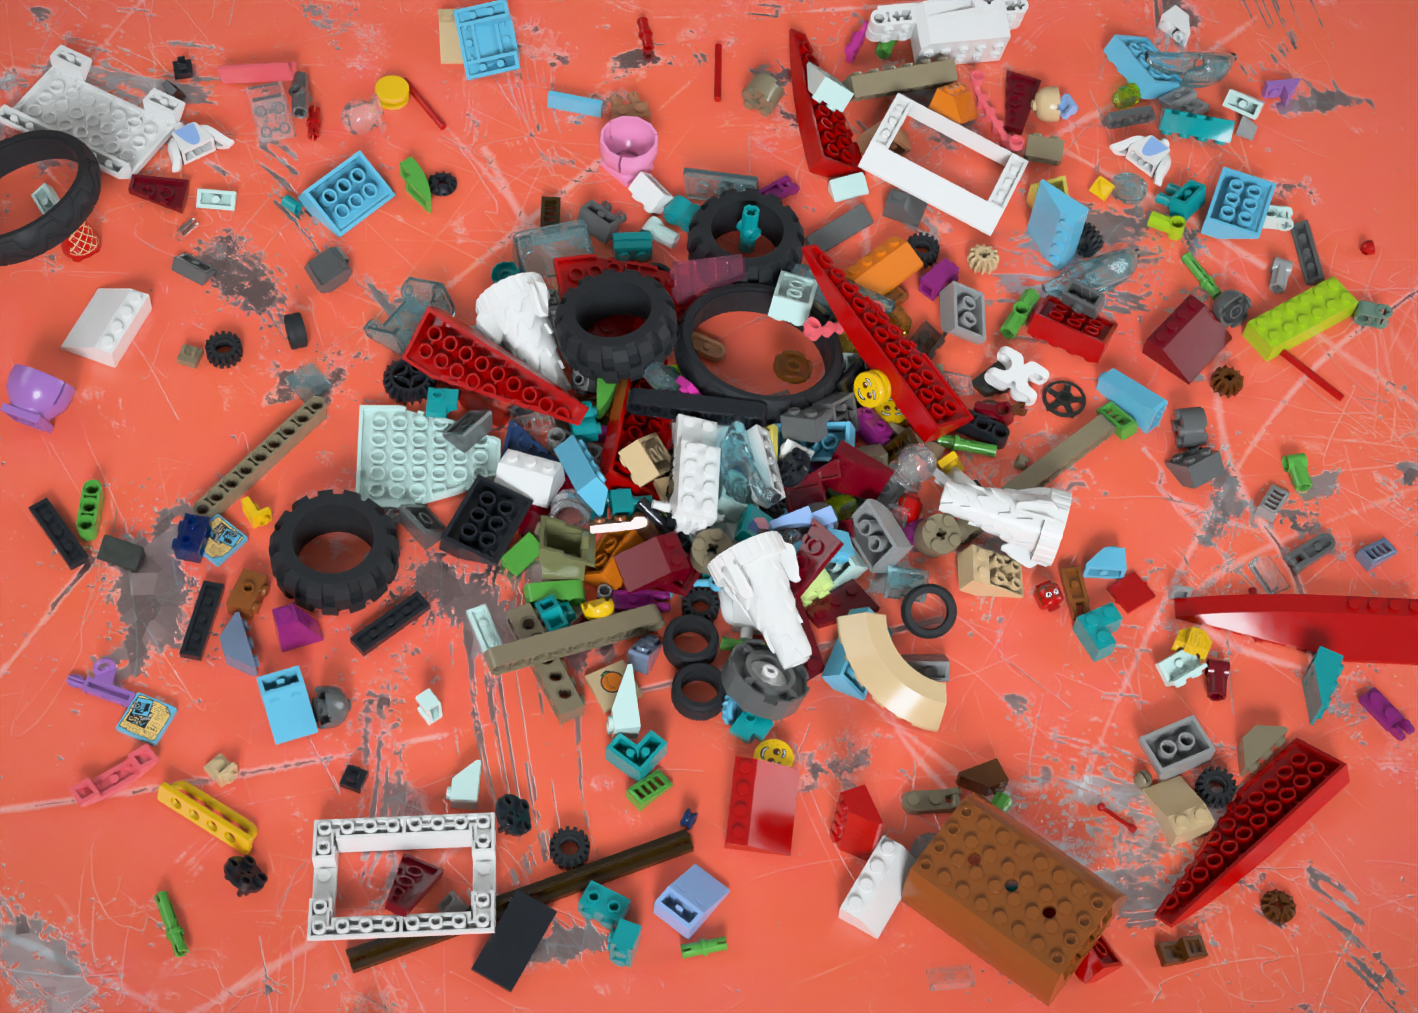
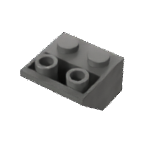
[1165,446,1226,489]

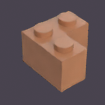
[857,120,911,156]

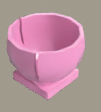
[599,116,659,187]

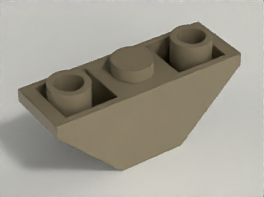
[1237,725,1289,777]

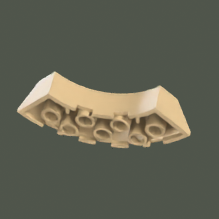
[837,612,947,732]

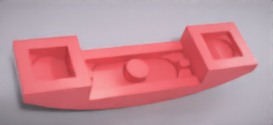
[69,743,159,807]

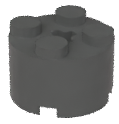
[1171,407,1208,448]

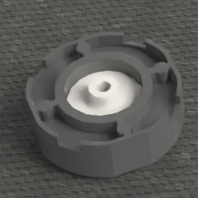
[721,639,810,721]

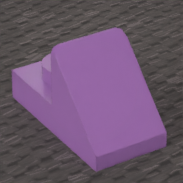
[1261,78,1300,107]

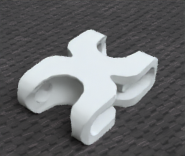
[984,346,1049,406]

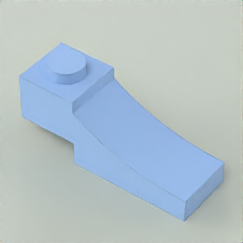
[769,506,837,531]

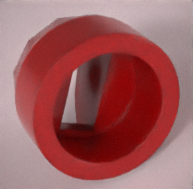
[1360,240,1375,255]

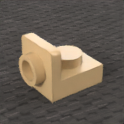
[203,753,239,788]

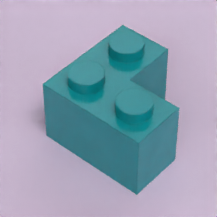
[1072,602,1123,662]
[605,730,668,782]

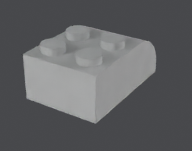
[940,281,986,345]
[849,499,913,573]
[1137,715,1216,780]

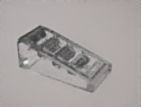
[511,412,557,436]

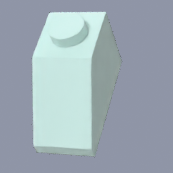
[1222,89,1265,120]
[446,760,481,810]

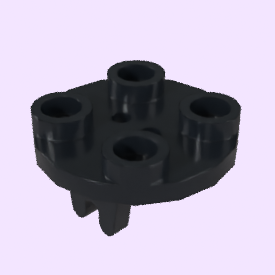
[777,447,814,488]
[495,794,532,837]
[223,855,268,898]

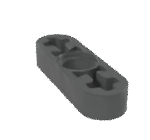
[1103,105,1155,129]

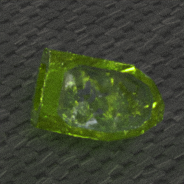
[1112,83,1141,110]
[827,494,857,520]

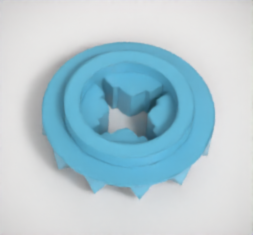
[721,695,742,726]

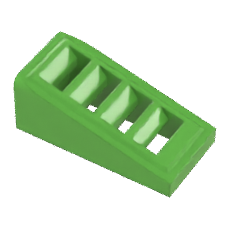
[1096,401,1137,441]
[625,769,673,812]

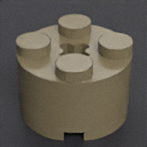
[742,73,784,117]
[913,514,961,558]
[689,528,733,575]

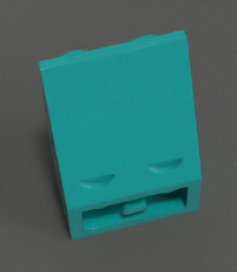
[1302,646,1344,725]

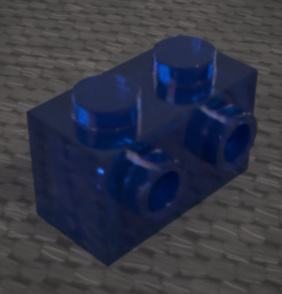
[172,513,213,563]

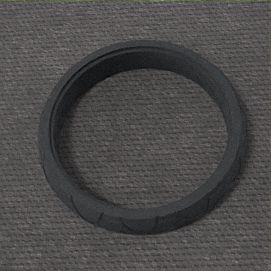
[0,130,101,266]
[674,283,844,424]

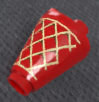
[60,219,100,262]

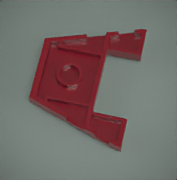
[784,458,856,538]

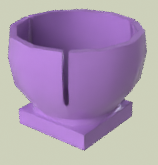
[0,364,75,434]

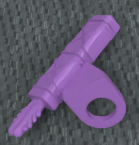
[66,658,136,708]

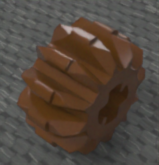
[1210,365,1244,399]

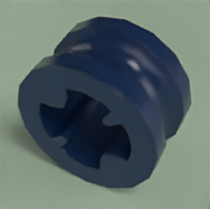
[680,808,699,831]

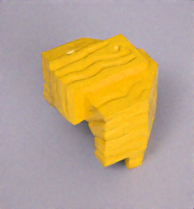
[1171,626,1212,663]

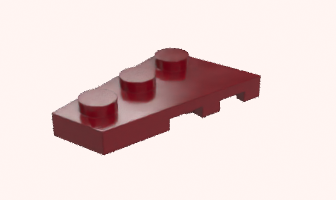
[805,579,880,629]

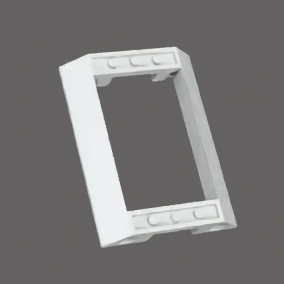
[858,93,1029,236]
[307,812,496,941]

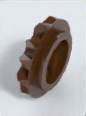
[1261,889,1297,924]

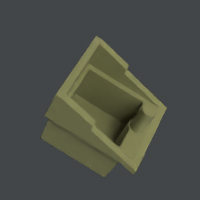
[539,516,596,581]

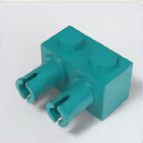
[1155,179,1206,221]
[609,488,653,519]

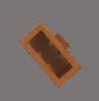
[226,568,270,621]

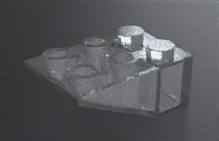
[245,81,296,144]

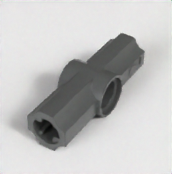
[288,71,312,119]

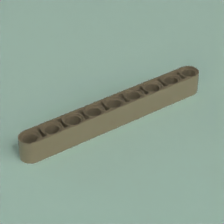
[193,396,327,527]
[483,604,665,675]

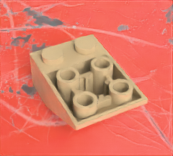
[957,544,1024,598]

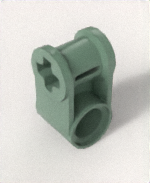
[1354,300,1393,329]

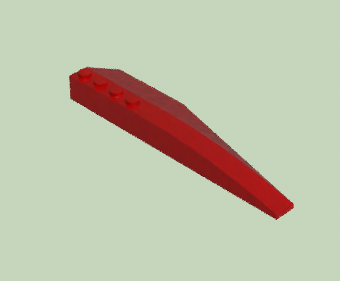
[801,244,974,443]
[599,317,672,501]
[1173,594,1418,665]
[1154,737,1350,928]

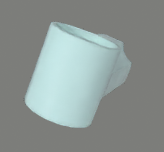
[639,216,680,249]

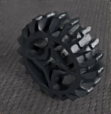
[383,357,437,406]

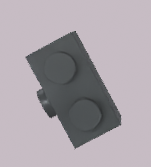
[1062,278,1105,319]

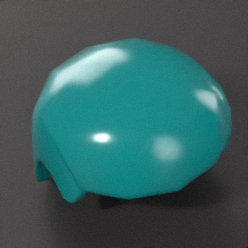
[491,261,520,284]

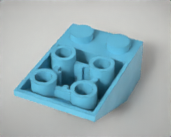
[256,665,318,745]

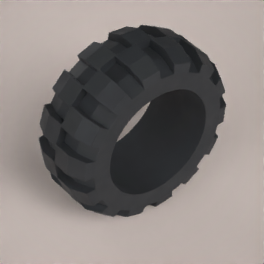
[687,188,805,290]
[554,269,678,384]
[268,489,400,616]

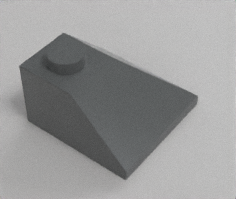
[883,187,928,227]

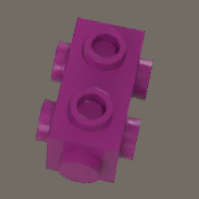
[918,258,960,301]
[856,407,893,447]

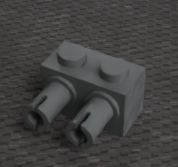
[576,199,627,244]
[780,406,834,443]

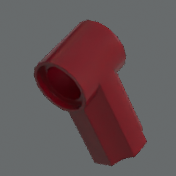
[973,401,1014,426]
[1205,658,1230,701]

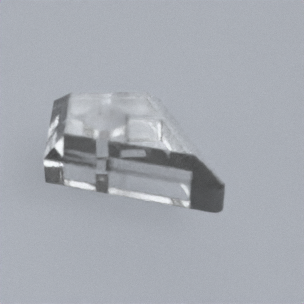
[944,371,974,396]
[887,503,910,528]

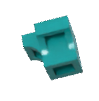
[425,387,459,418]
[534,594,577,632]
[729,711,774,744]

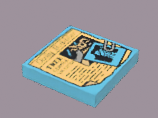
[188,514,248,567]
[116,692,178,747]

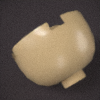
[1031,86,1061,122]

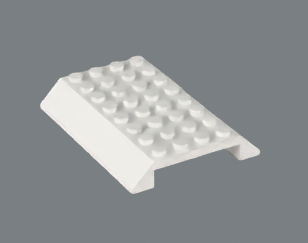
[0,45,185,179]

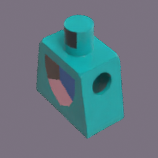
[734,503,778,542]

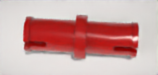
[637,17,655,52]
[306,106,321,141]

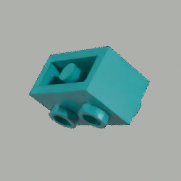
[578,880,631,930]
[607,918,642,967]

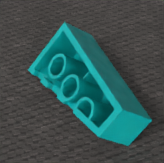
[1157,107,1235,145]

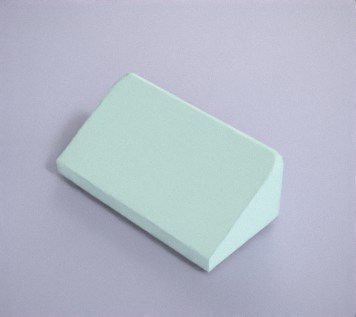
[828,172,869,203]
[31,183,60,215]
[196,188,238,211]

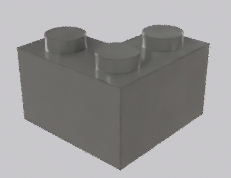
[812,392,860,433]

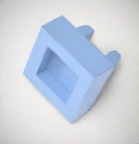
[1058,93,1079,120]

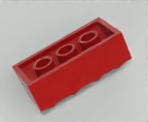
[829,784,883,862]
[1043,907,1123,984]

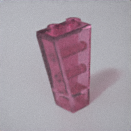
[670,254,746,305]

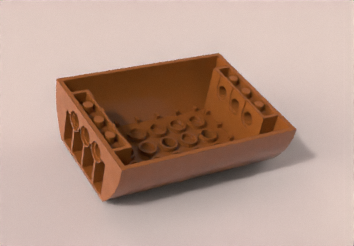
[901,793,1128,1007]

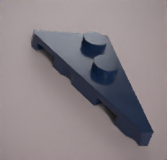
[501,420,567,474]

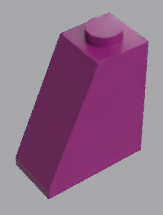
[272,603,323,652]

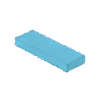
[548,90,603,118]

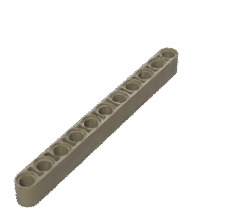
[956,414,1117,545]

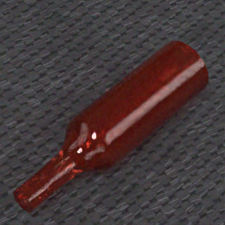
[441,382,511,429]

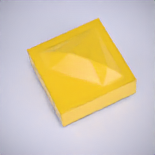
[1089,176,1115,202]

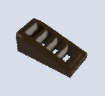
[540,196,561,234]
[883,426,919,468]

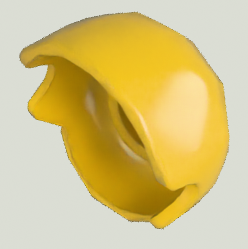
[580,598,614,621]

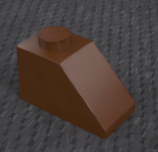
[955,758,1009,796]

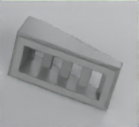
[1255,484,1291,523]

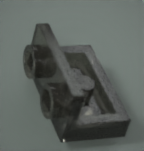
[909,321,948,360]

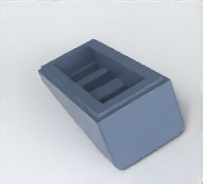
[1354,537,1398,572]

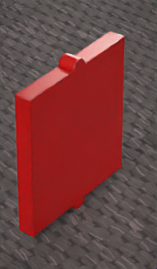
[1106,571,1156,614]

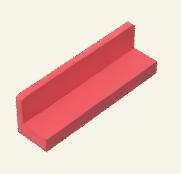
[217,61,296,84]

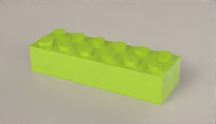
[1242,276,1358,362]

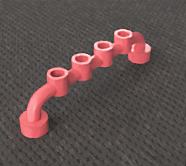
[970,70,1024,153]
[803,301,885,341]

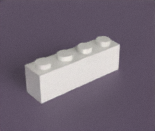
[738,424,786,509]

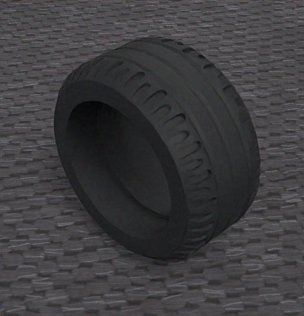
[901,584,957,639]
[663,614,719,669]
[671,662,727,721]

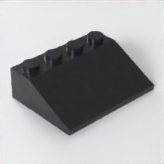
[439,474,534,566]

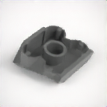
[304,246,352,293]

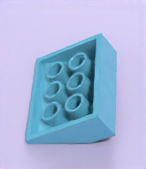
[1103,34,1187,99]
[298,150,395,238]
[1200,166,1277,239]
[1027,179,1089,270]

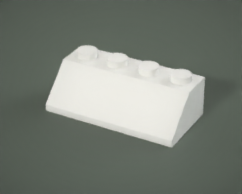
[838,835,917,939]

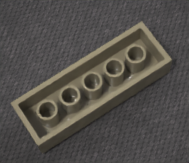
[842,57,958,103]

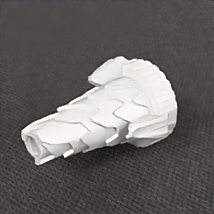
[475,272,571,391]
[938,480,1072,568]
[707,531,812,670]

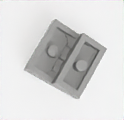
[1158,84,1209,115]

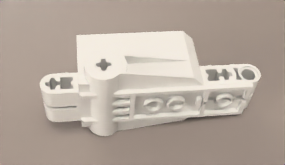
[865,0,1029,65]

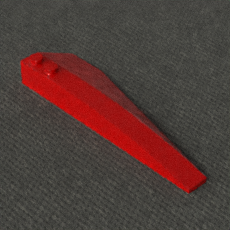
[789,28,866,177]
[401,306,589,426]

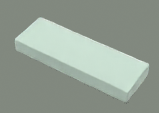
[466,604,503,654]

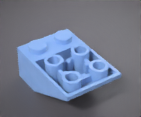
[653,863,730,940]

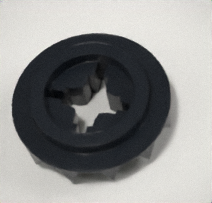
[427,170,457,196]

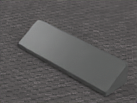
[804,203,874,253]
[1291,219,1326,286]

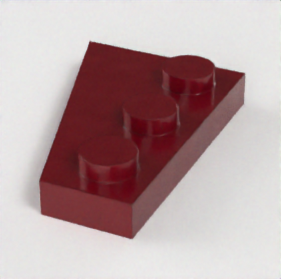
[128,174,190,214]

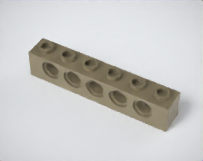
[506,602,586,724]

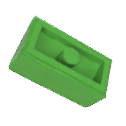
[501,532,539,577]

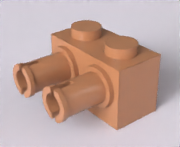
[609,91,651,123]

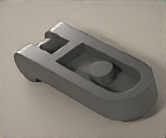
[1283,533,1336,575]

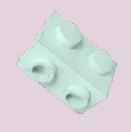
[1155,648,1208,688]

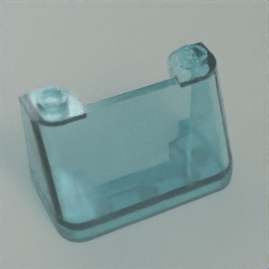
[512,220,594,279]
[363,277,455,356]

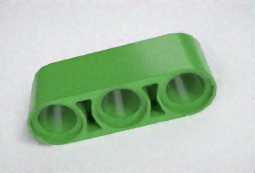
[76,479,105,542]
[523,580,586,609]

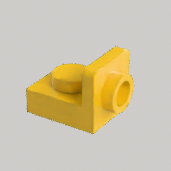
[937,451,965,475]
[241,496,272,529]

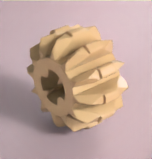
[967,243,999,275]

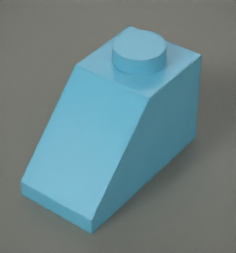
[1082,546,1127,579]

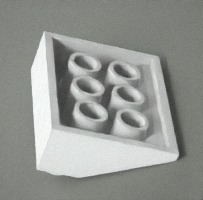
[61,288,152,368]

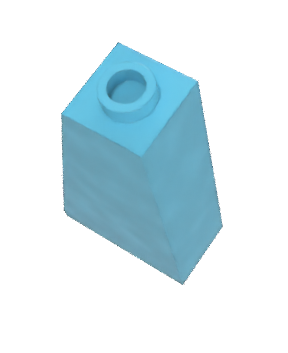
[1096,368,1168,434]

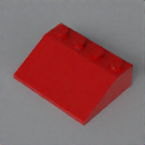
[1026,294,1118,364]
[724,756,800,856]

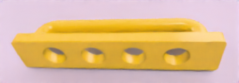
[157,781,258,855]

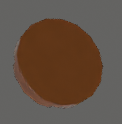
[773,350,813,384]

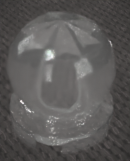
[340,94,387,136]
[887,443,937,495]
[549,488,591,529]

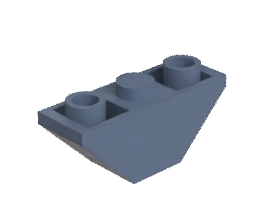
[219,612,260,677]
[627,634,663,675]

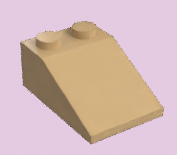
[438,9,464,64]
[618,432,671,487]
[1141,776,1215,847]

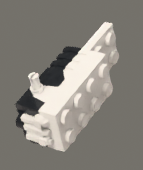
[651,414,725,538]

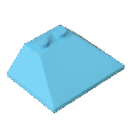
[453,0,521,81]

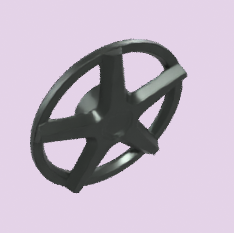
[1042,380,1086,418]

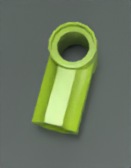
[1147,211,1186,240]

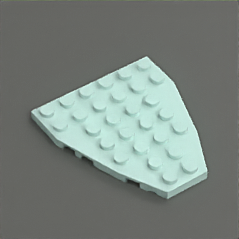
[356,405,501,512]

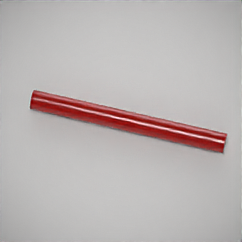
[714,43,722,102]
[403,78,447,130]
[1279,349,1345,402]

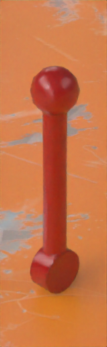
[1097,803,1137,833]

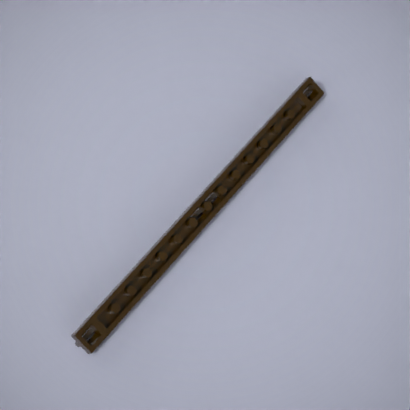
[345,829,694,974]

